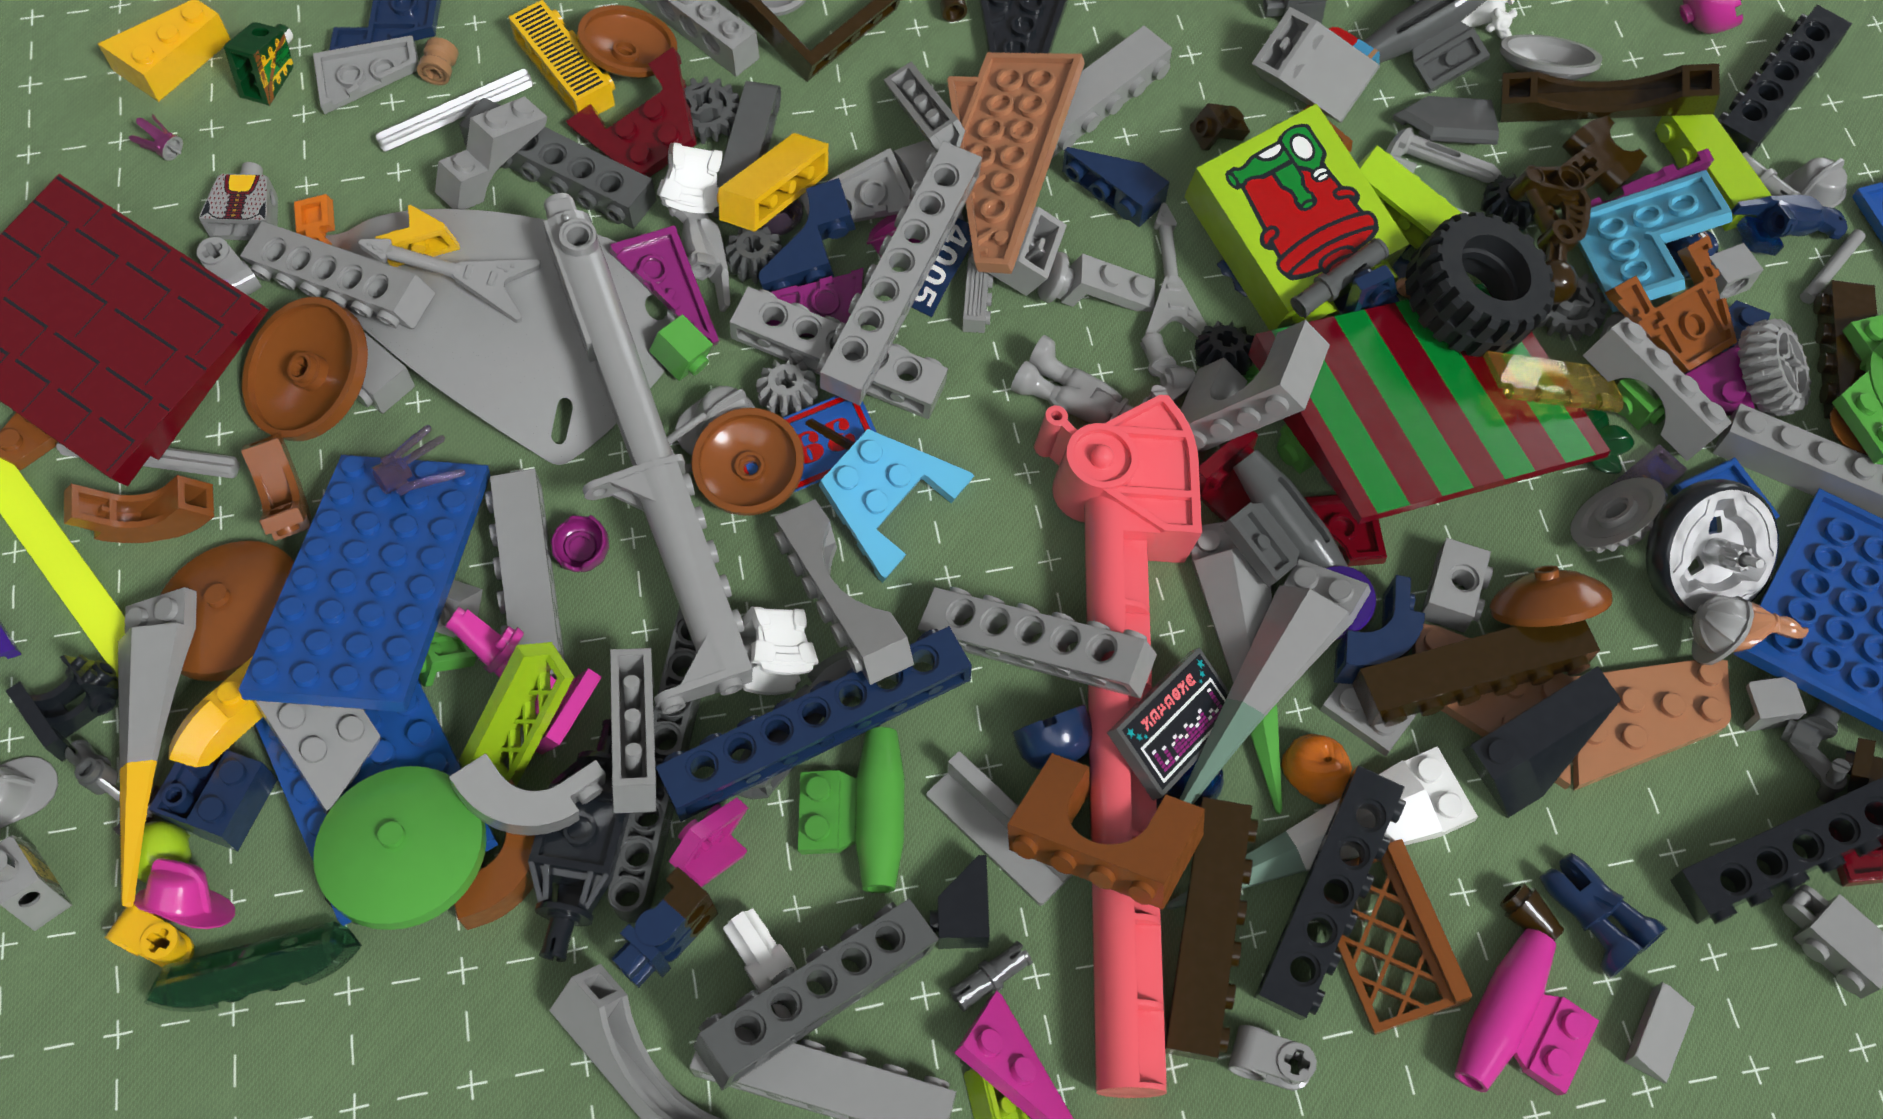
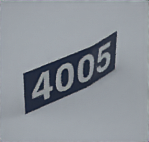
[912,218,972,318]

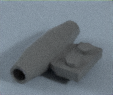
[1363,0,1490,93]
[1221,450,1348,587]

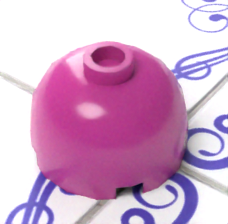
[1679,0,1743,34]

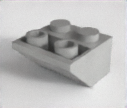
[968,206,1067,296]

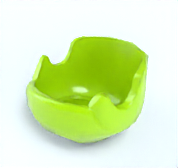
[138,821,192,883]

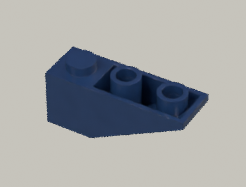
[1062,147,1169,227]

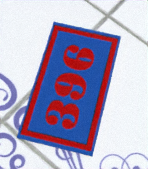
[744,396,876,493]

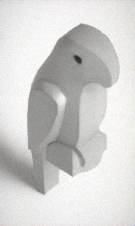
[668,206,730,312]

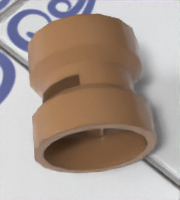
[417,37,459,85]

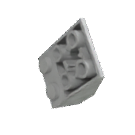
[1252,7,1380,123]

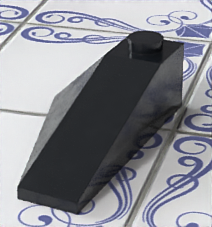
[1462,666,1621,818]

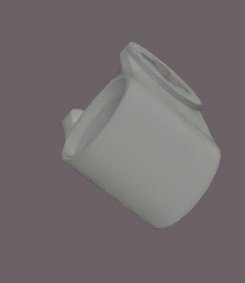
[196,237,262,295]
[1228,1025,1317,1091]

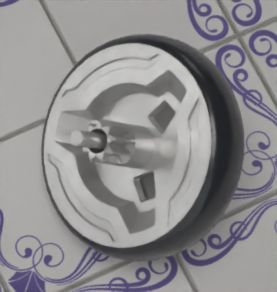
[1646,479,1779,618]

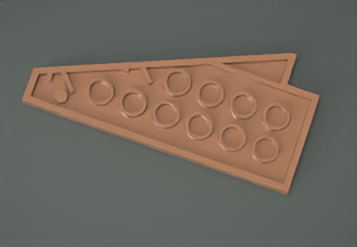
[947,52,1085,274]

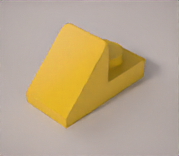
[375,205,460,267]

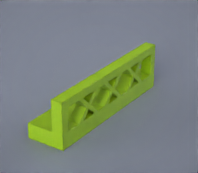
[459,642,574,786]

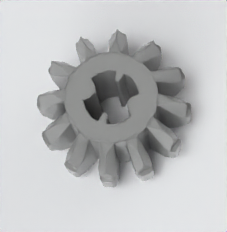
[756,357,818,418]

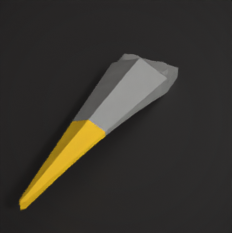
[118,587,197,907]

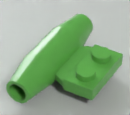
[798,727,905,893]

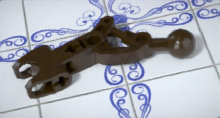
[1508,116,1647,305]

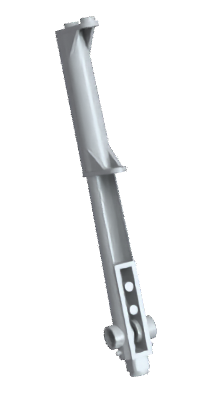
[543,193,757,714]

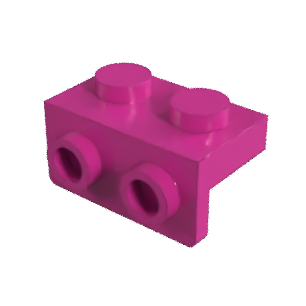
[669,797,748,887]

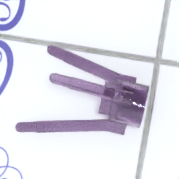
[371,425,466,496]

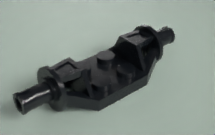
[528,719,630,962]

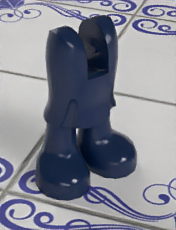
[1539,853,1668,979]

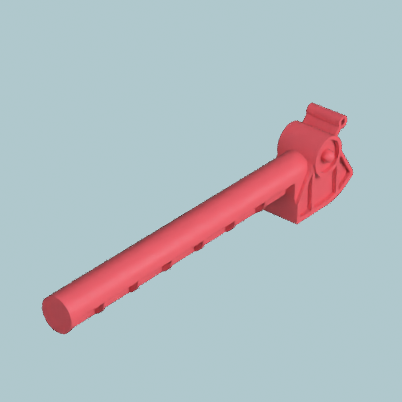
[1034,395,1202,1098]

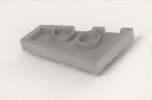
[313,35,419,115]

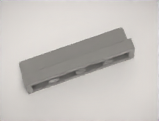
[927,751,1073,906]

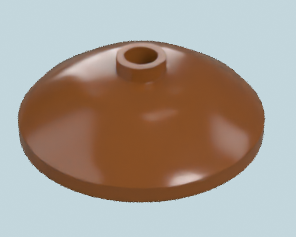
[577,5,678,78]
[692,408,804,516]
[1490,565,1613,627]

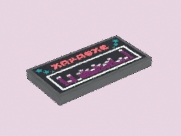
[1107,648,1229,800]

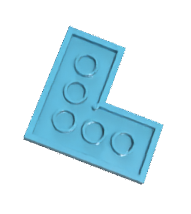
[1577,170,1733,312]

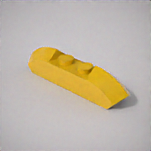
[169,656,263,768]

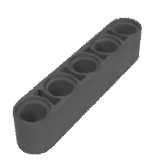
[712,81,781,218]

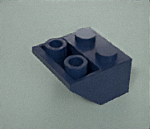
[148,750,278,852]

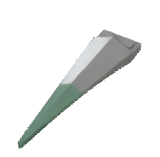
[1180,559,1371,804]

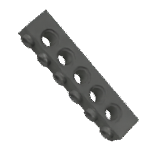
[459,97,656,229]
[693,898,939,1091]

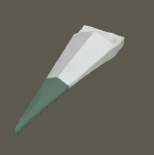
[1167,746,1478,910]

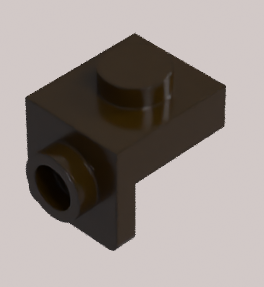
[1190,103,1250,151]
[1845,738,1883,792]

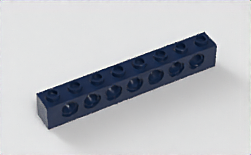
[655,626,972,822]

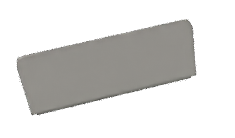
[1624,982,1695,1084]

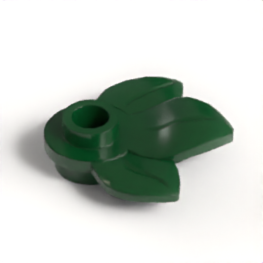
[1585,410,1634,474]

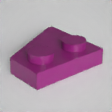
[1685,344,1755,416]

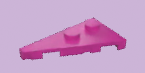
[954,991,1073,1119]

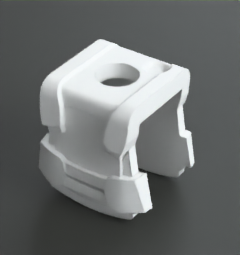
[656,142,722,213]
[740,606,819,695]

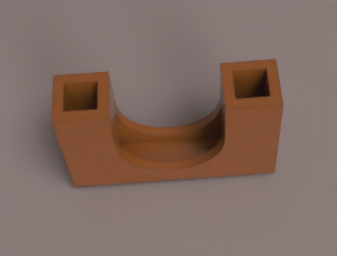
[1007,753,1205,910]

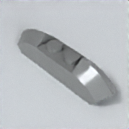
[884,61,965,151]

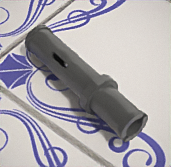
[1291,238,1389,318]

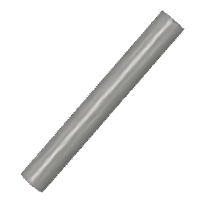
[1800,229,1866,304]

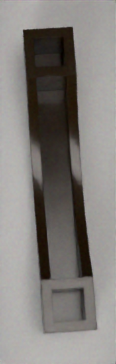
[1501,63,1720,122]

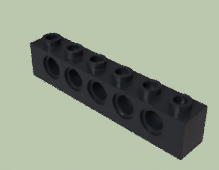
[1718,4,1853,157]
[1254,765,1406,1020]
[1670,777,1883,924]

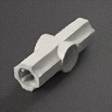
[723,908,797,1018]

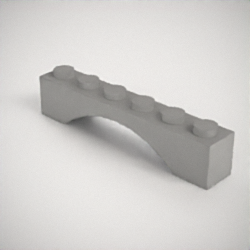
[773,499,914,685]
[549,964,720,1119]

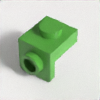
[1608,378,1665,431]

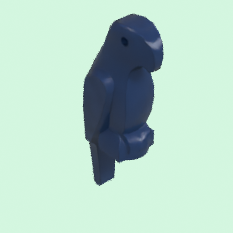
[1731,195,1848,240]

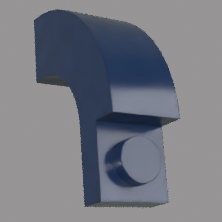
[1334,575,1425,684]

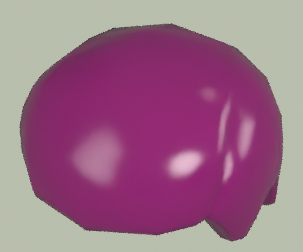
[551,515,609,572]

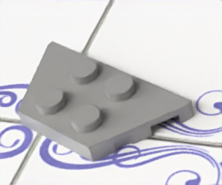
[253,700,381,815]

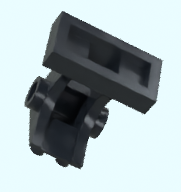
[6,654,119,762]

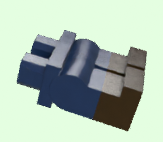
[611,866,718,988]

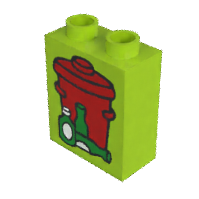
[1184,103,1409,331]

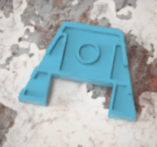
[819,429,974,583]

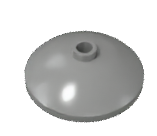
[1500,34,1602,80]

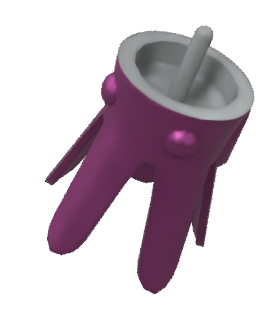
[129,115,183,161]

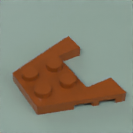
[1604,235,1737,373]

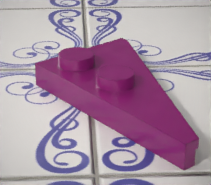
[609,225,719,346]

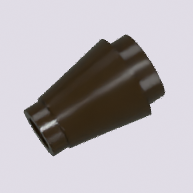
[1500,883,1564,941]

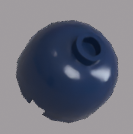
[1012,705,1092,770]

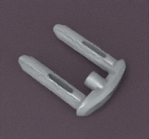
[1386,127,1502,214]

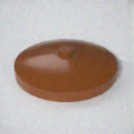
[242,297,368,441]
[160,541,294,681]

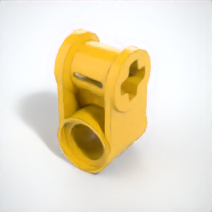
[104,904,195,971]

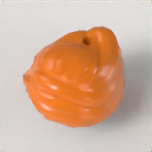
[1281,734,1352,804]

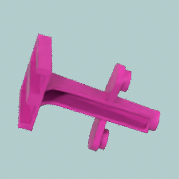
[445,606,602,755]

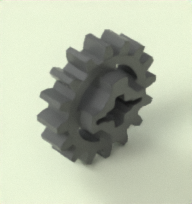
[684,76,739,144]
[1537,273,1609,341]

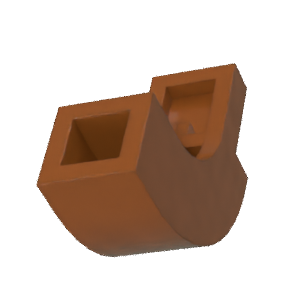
[241,432,312,541]
[64,475,214,543]
[454,780,535,930]

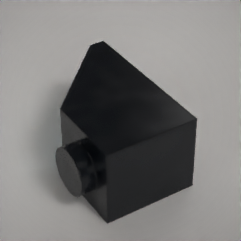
[930,855,990,949]

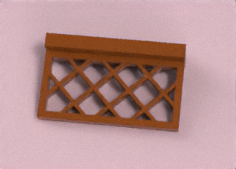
[1323,838,1473,1035]

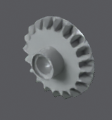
[1570,477,1669,553]

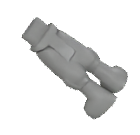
[1011,335,1133,424]

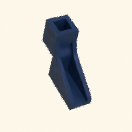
[759,178,856,292]

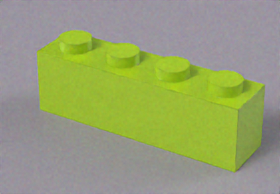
[1655,114,1772,231]
[1358,145,1462,249]

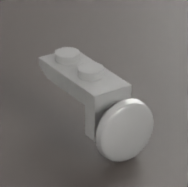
[1038,252,1155,312]

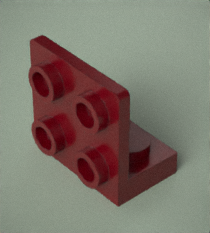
[1199,431,1258,522]

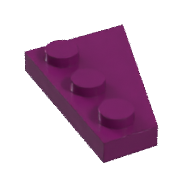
[766,268,864,338]

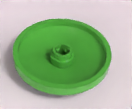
[313,766,486,930]

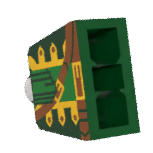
[223,22,293,105]

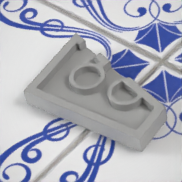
[800,148,912,222]

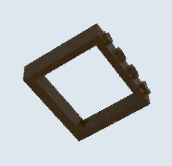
[727,0,900,82]

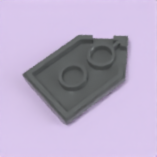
[1392,96,1499,145]

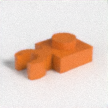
[294,194,335,245]

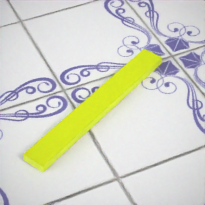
[0,458,125,678]

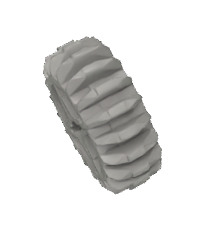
[1737,318,1812,417]

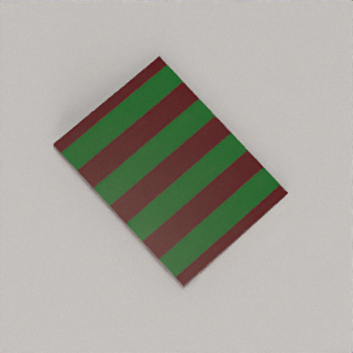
[1248,283,1611,524]

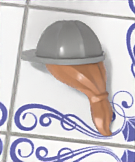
[1692,595,1809,665]

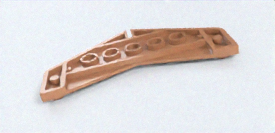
[1412,624,1731,791]

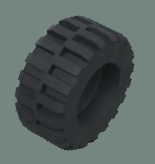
[1405,212,1555,357]

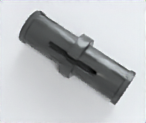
[948,941,1033,1012]

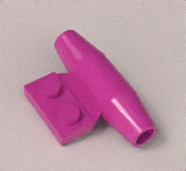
[1454,929,1599,1096]

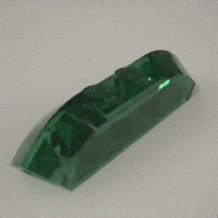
[143,921,362,1012]

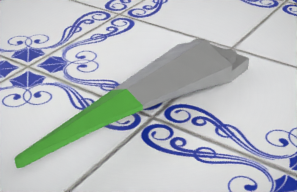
[1191,522,1282,815]

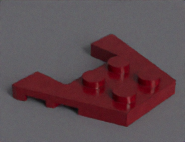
[566,47,697,177]

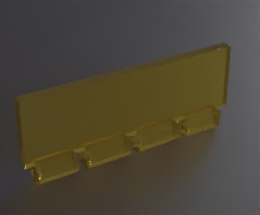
[1483,351,1624,413]

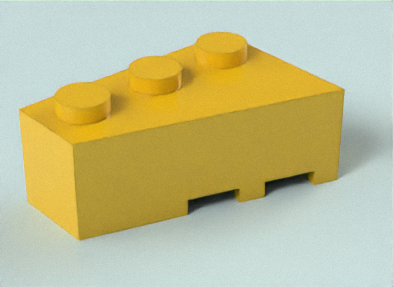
[98,0,231,102]

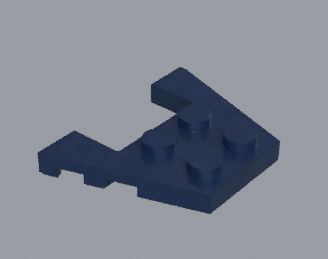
[329,0,441,50]

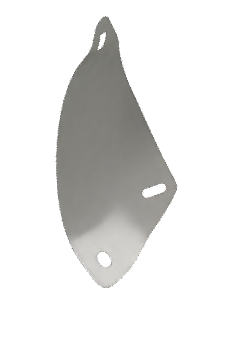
[326,209,678,465]

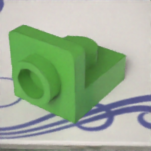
[419,631,477,687]

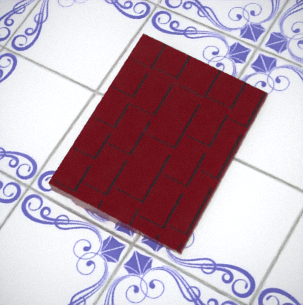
[0,174,269,487]

